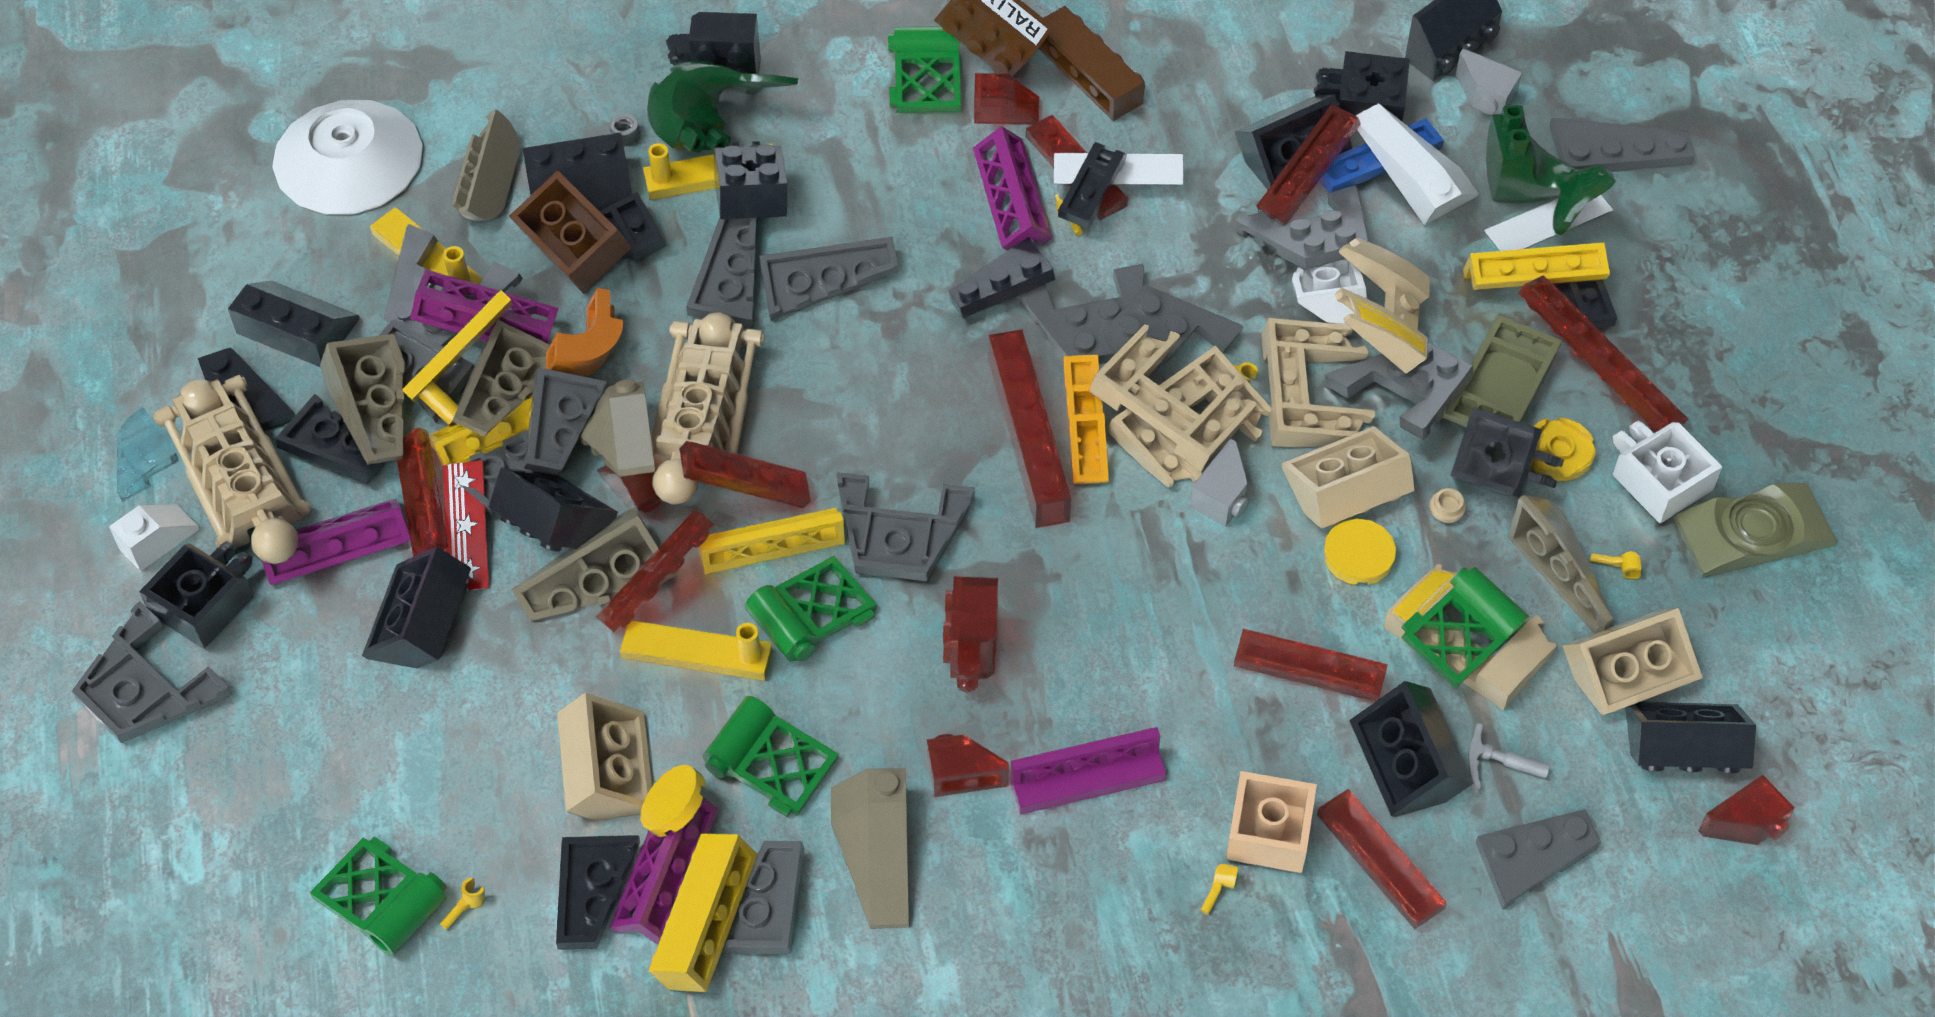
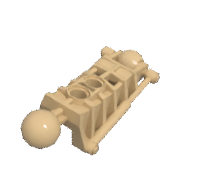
[652,312,765,505]
[153,375,311,564]

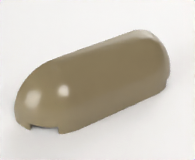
[452,109,519,221]

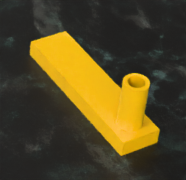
[643,143,772,201]
[370,207,483,285]
[402,290,513,426]
[620,620,773,681]

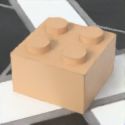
[1226,771,1317,873]

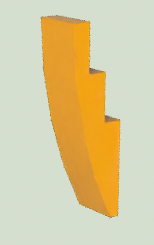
[1063,355,1109,484]

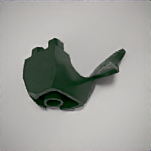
[647,61,799,153]
[1486,105,1616,235]

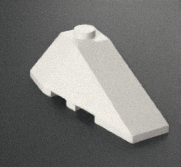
[1351,104,1478,225]
[1292,259,1367,325]

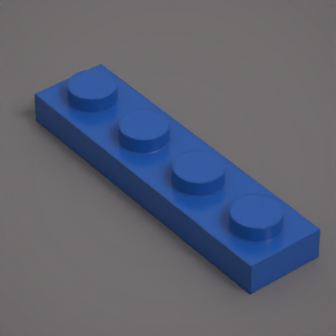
[1314,118,1444,193]

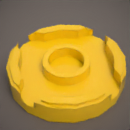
[1532,417,1596,482]
[1324,518,1396,585]
[640,764,706,837]

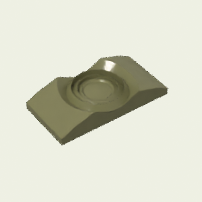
[1443,314,1562,427]
[1674,483,1837,578]

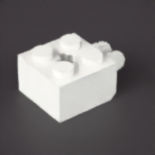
[1612,420,1722,524]

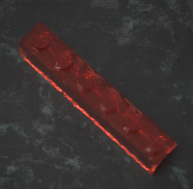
[988,329,1071,528]

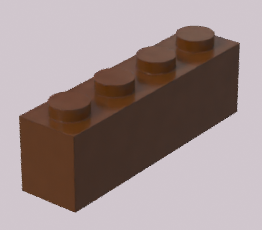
[1038,6,1145,121]

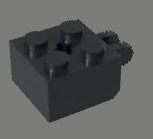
[666,12,761,74]
[1314,51,1410,128]
[714,141,788,219]
[1450,408,1564,500]
[139,541,253,649]

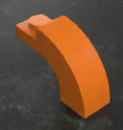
[546,288,623,377]

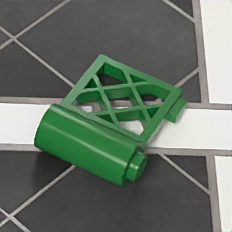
[888,26,961,113]
[745,556,877,662]
[1401,567,1530,689]
[703,696,839,817]
[309,836,447,956]

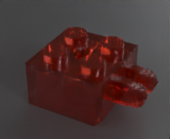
[943,576,998,694]

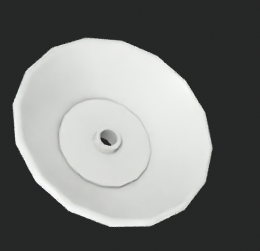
[272,100,423,215]

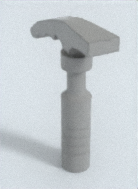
[1468,723,1550,793]

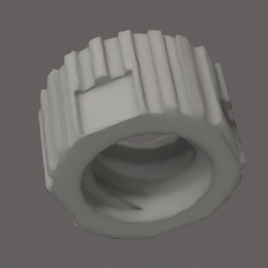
[610,113,640,145]

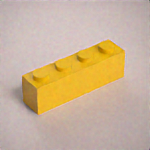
[648,834,758,992]

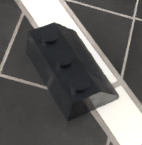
[1405,0,1502,81]
[1235,95,1353,194]
[522,132,632,211]
[228,281,360,367]
[488,467,618,552]
[362,546,471,669]
[1349,681,1474,817]
[1625,702,1756,773]

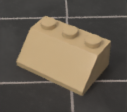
[1281,426,1415,529]
[1562,608,1703,715]
[557,693,652,821]

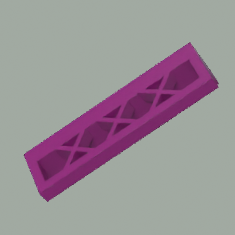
[973,126,1053,251]
[410,269,559,344]
[262,498,411,585]
[1010,727,1167,815]
[610,797,719,944]

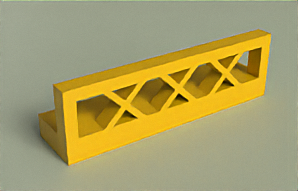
[1463,242,1610,290]
[425,393,533,467]
[696,507,845,574]

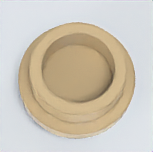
[1430,488,1466,523]

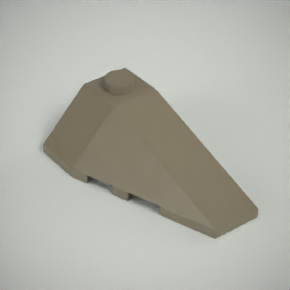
[452,320,550,437]
[320,333,404,465]
[580,379,655,477]
[1508,495,1613,634]
[512,507,675,621]
[831,768,909,929]

